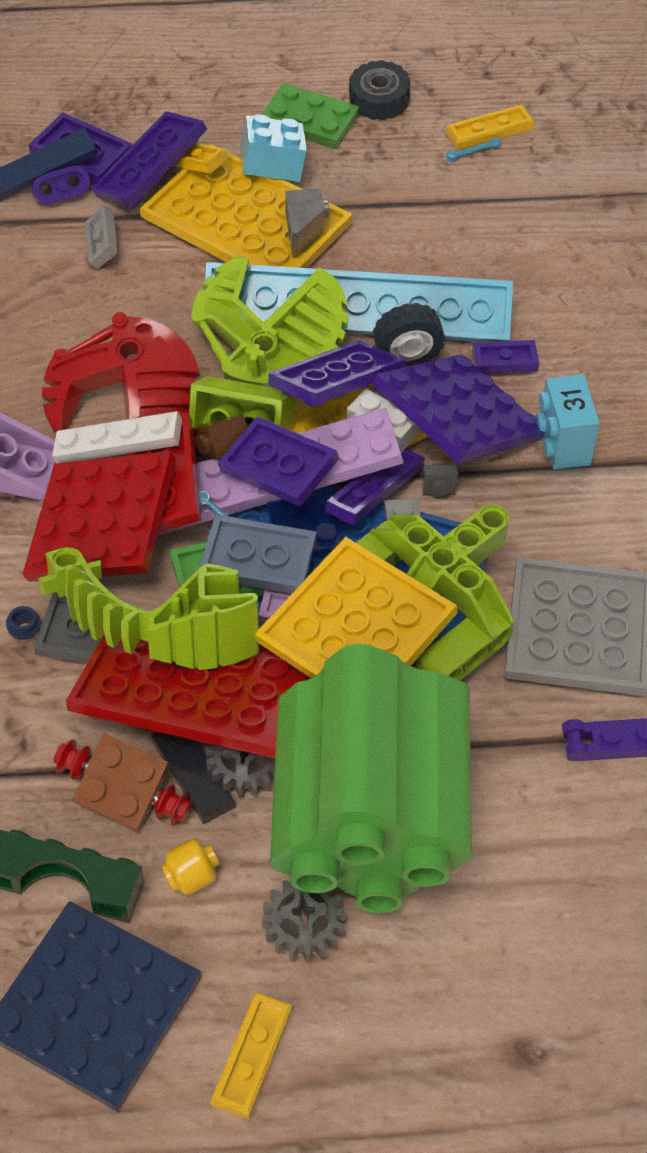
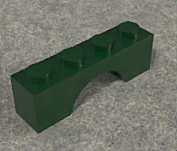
[0,829,144,924]

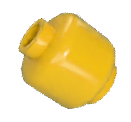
[161,838,221,896]

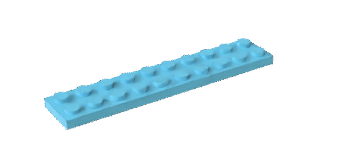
[204,262,513,342]

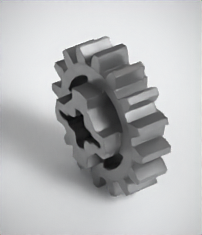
[206,744,275,796]
[262,880,346,962]

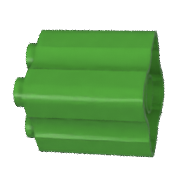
[270,644,472,913]

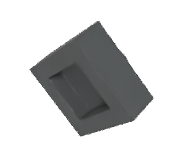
[422,465,458,497]

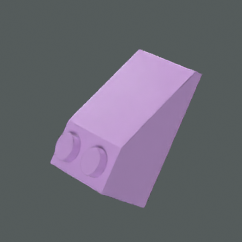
[0,413,56,501]

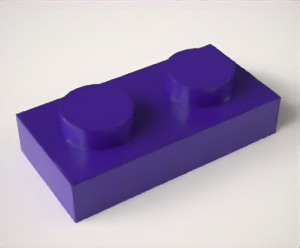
[472,340,539,374]

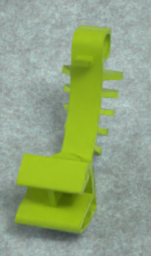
[38,547,259,670]

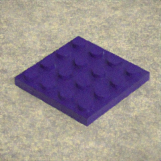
[372,354,545,464]

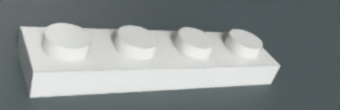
[52,411,182,463]

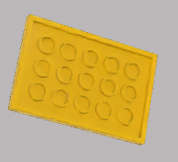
[140,144,352,268]

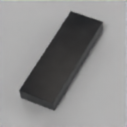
[151,731,236,824]

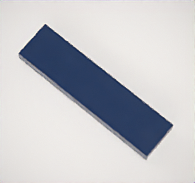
[0,128,98,201]

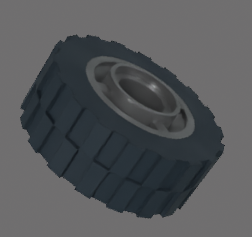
[349,60,410,120]

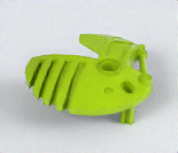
[191,256,348,387]

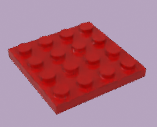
[22,451,176,582]

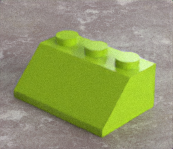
[189,376,296,431]

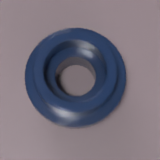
[6,606,41,640]

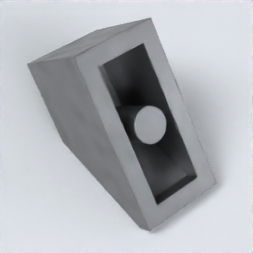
[285,188,329,255]

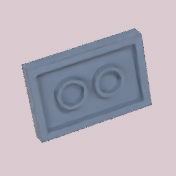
[199,514,317,594]

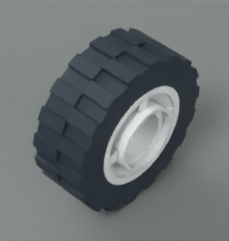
[373,303,446,367]

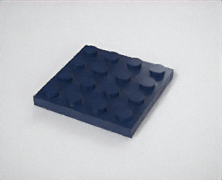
[0,901,202,1112]

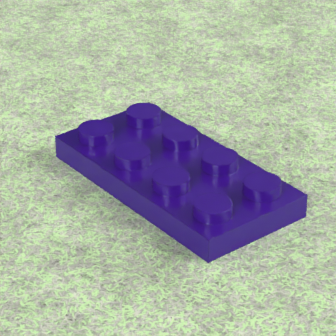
[91,111,207,208]
[268,340,406,406]

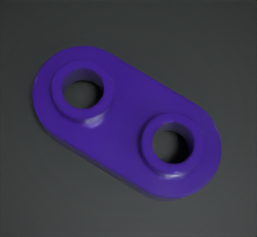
[32,165,90,205]

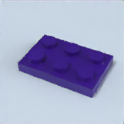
[29,112,132,183]
[218,417,339,507]

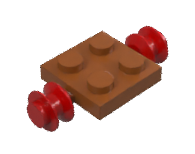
[54,733,193,832]

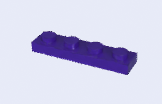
[325,449,425,525]

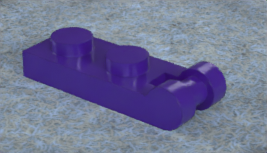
[561,718,647,761]

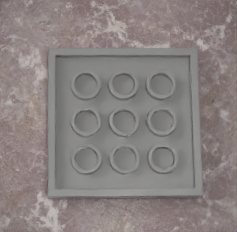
[504,557,647,696]

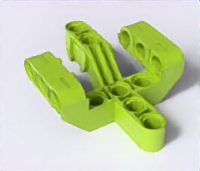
[356,504,515,681]

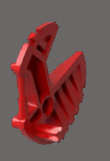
[42,312,200,433]

